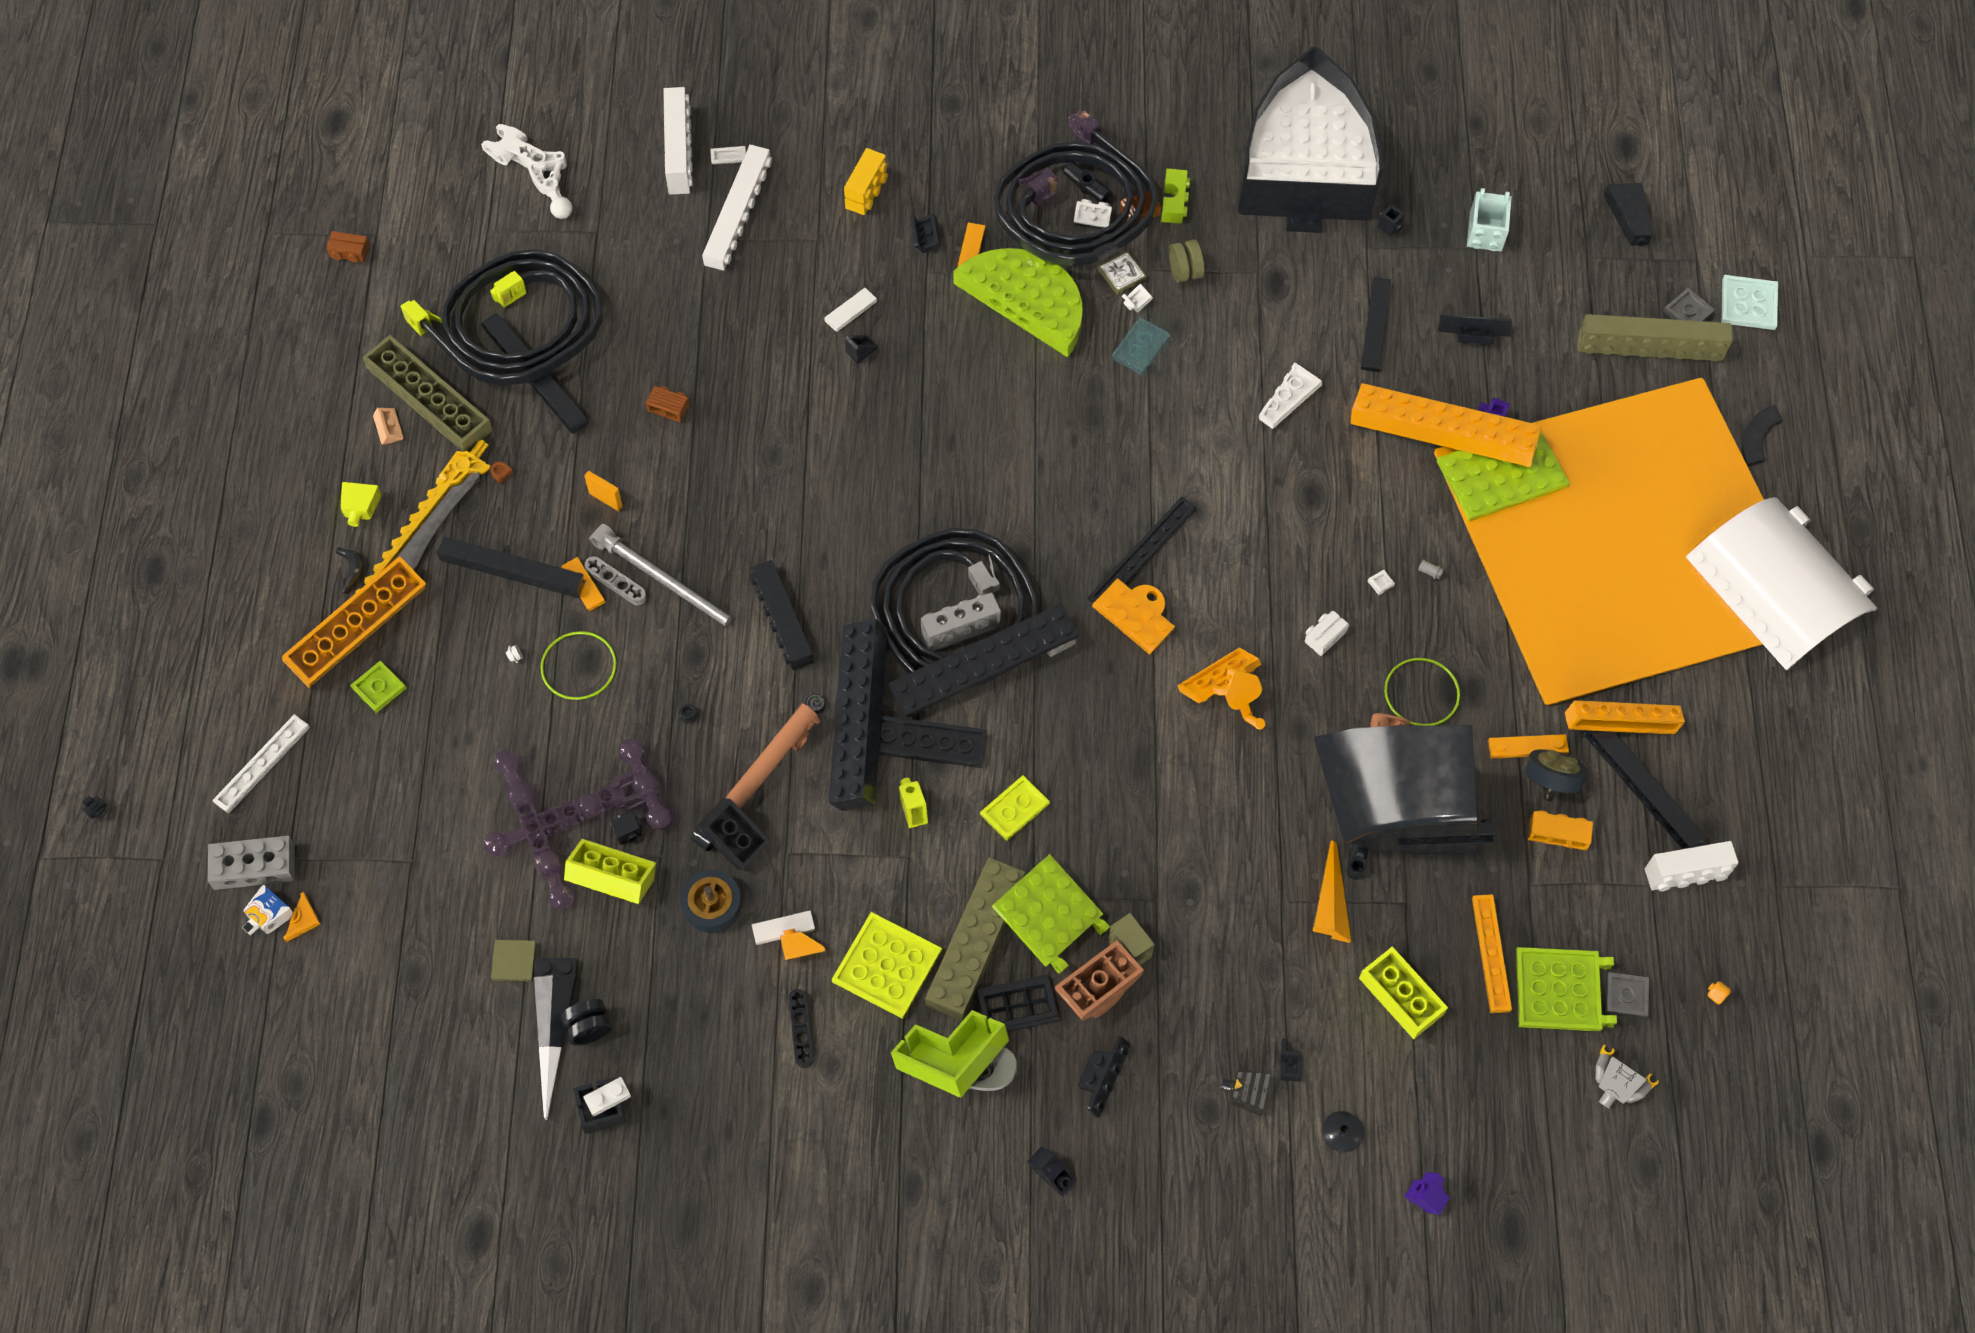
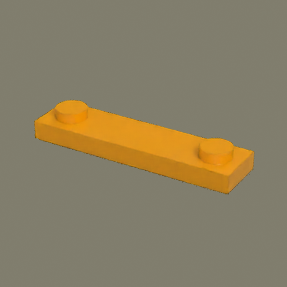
[1488,734,1569,758]

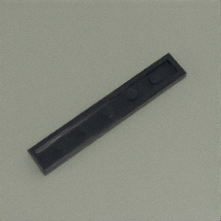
[1361,277,1391,372]

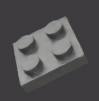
[1663,288,1715,321]
[1605,972,1649,1018]

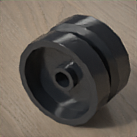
[561,999,613,1046]

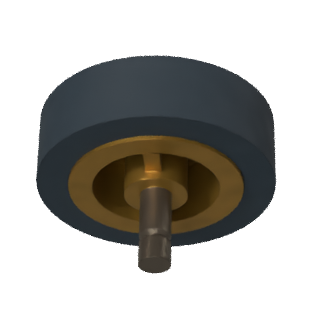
[680,870,742,933]

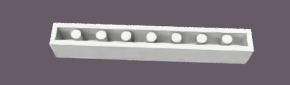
[702,145,772,271]

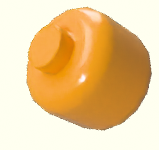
[1708,981,1731,1004]

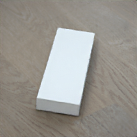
[825,288,877,332]
[752,910,815,945]

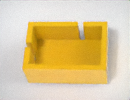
[844,148,888,215]

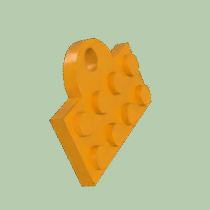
[1092,578,1175,655]

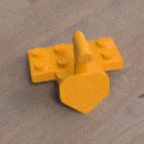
[1177,647,1265,730]

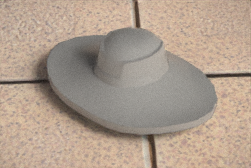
[970,1047,1017,1091]

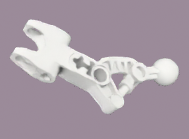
[481,124,573,219]

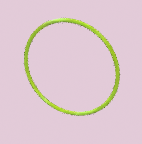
[541,631,616,700]
[1384,658,1460,726]

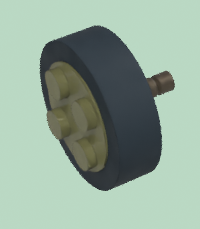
[1525,749,1588,800]

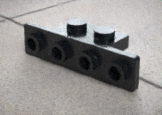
[1438,314,1512,345]
[1078,1036,1130,1118]

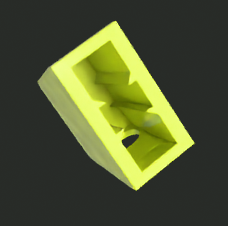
[341,482,381,527]
[899,778,928,828]

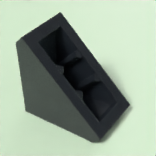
[845,335,878,364]

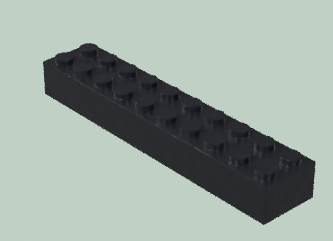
[829,619,888,811]

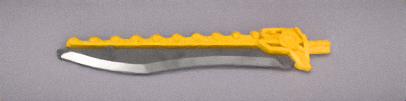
[356,440,490,593]

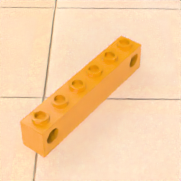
[1565,700,1685,734]

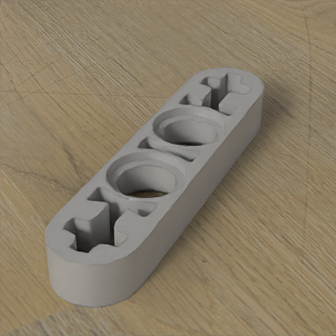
[585,557,646,605]

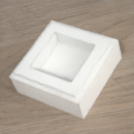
[1368,570,1395,595]

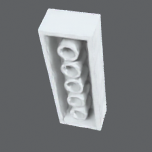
[664,87,693,194]

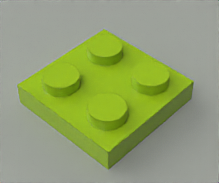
[350,661,406,713]

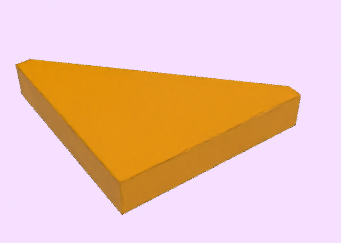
[283,892,320,942]

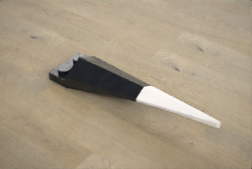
[534,958,577,1120]

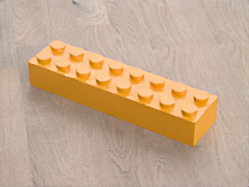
[282,556,426,688]

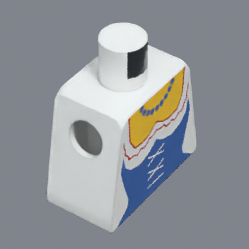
[242,885,293,936]

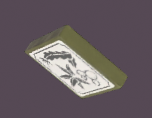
[1098,251,1147,295]

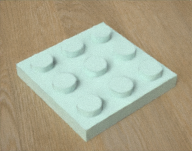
[1721,275,1778,330]

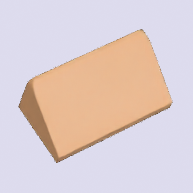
[373,408,404,445]

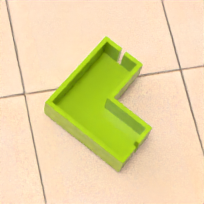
[891,1010,1009,1098]

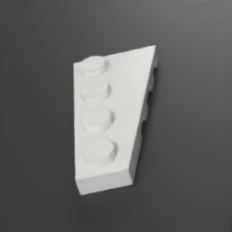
[1259,363,1322,429]

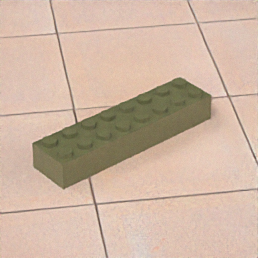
[1578,314,1732,362]
[362,335,493,452]
[925,857,1025,1021]

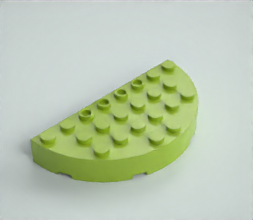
[953,248,1082,357]

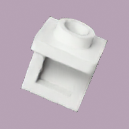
[1122,284,1153,313]

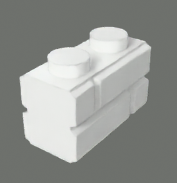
[1305,611,1349,656]

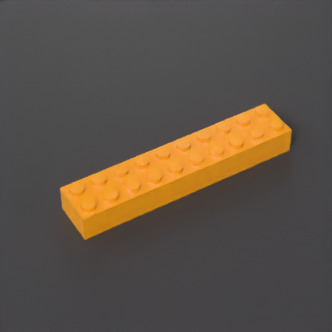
[1350,383,1542,467]

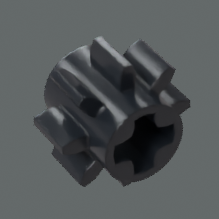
[82,795,107,820]

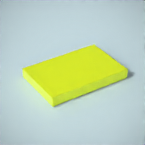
[980,775,1050,841]

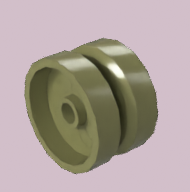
[1169,239,1204,283]

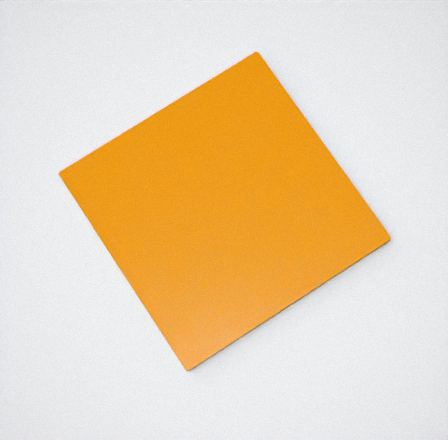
[1434,378,1764,706]

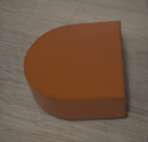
[490,462,513,484]

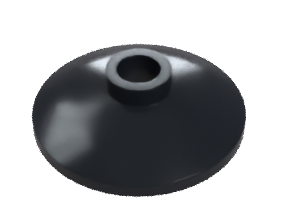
[1322,1111,1364,1152]

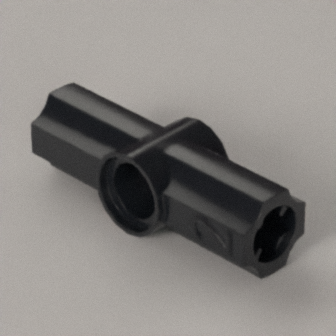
[1063,162,1112,203]

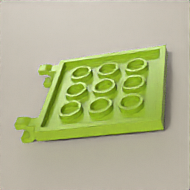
[992,854,1110,974]
[1516,947,1617,1031]

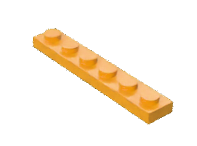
[1472,894,1512,1013]

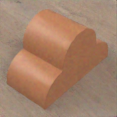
[1055,940,1144,1021]

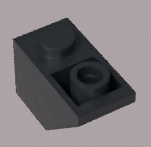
[1027,1146,1076,1196]

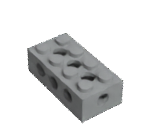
[921,592,1001,652]
[208,836,295,890]

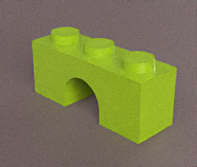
[1161,169,1190,224]

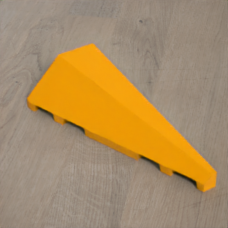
[1313,840,1351,943]

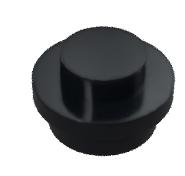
[679,704,698,723]

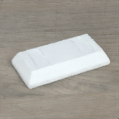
[711,146,746,165]

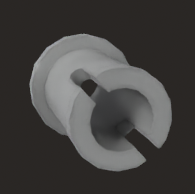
[1418,560,1444,580]

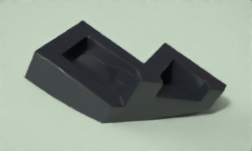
[1280,1039,1302,1082]

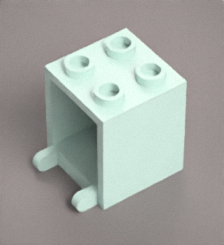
[1467,188,1512,251]

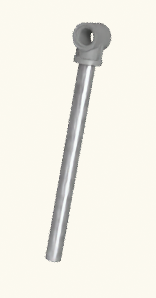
[589,524,732,626]

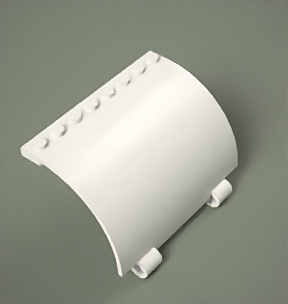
[1686,497,1877,670]

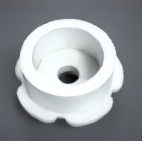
[506,645,523,663]

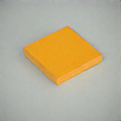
[584,471,623,512]

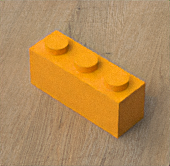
[1528,810,1593,851]

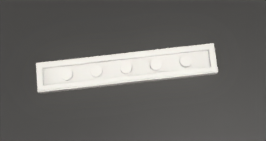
[213,714,310,814]

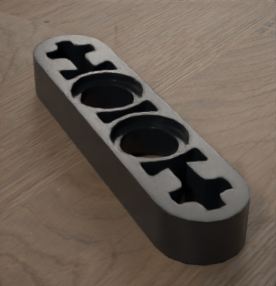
[789,989,814,1068]

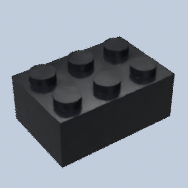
[696,798,770,869]

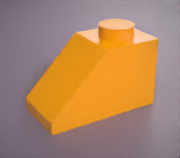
[780,928,825,960]

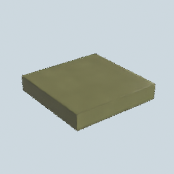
[491,940,536,982]

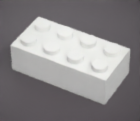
[1645,841,1738,891]

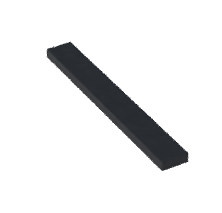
[1088,497,1196,603]

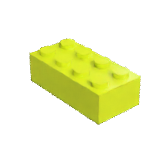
[564,839,656,904]
[1359,947,1448,1039]

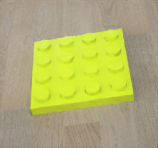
[832,912,942,1019]

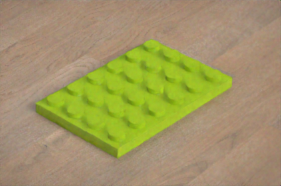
[1436,423,1570,521]

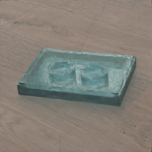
[1111,317,1170,375]

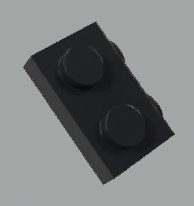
[910,214,941,253]

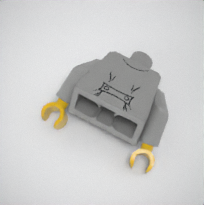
[1595,1045,1659,1109]

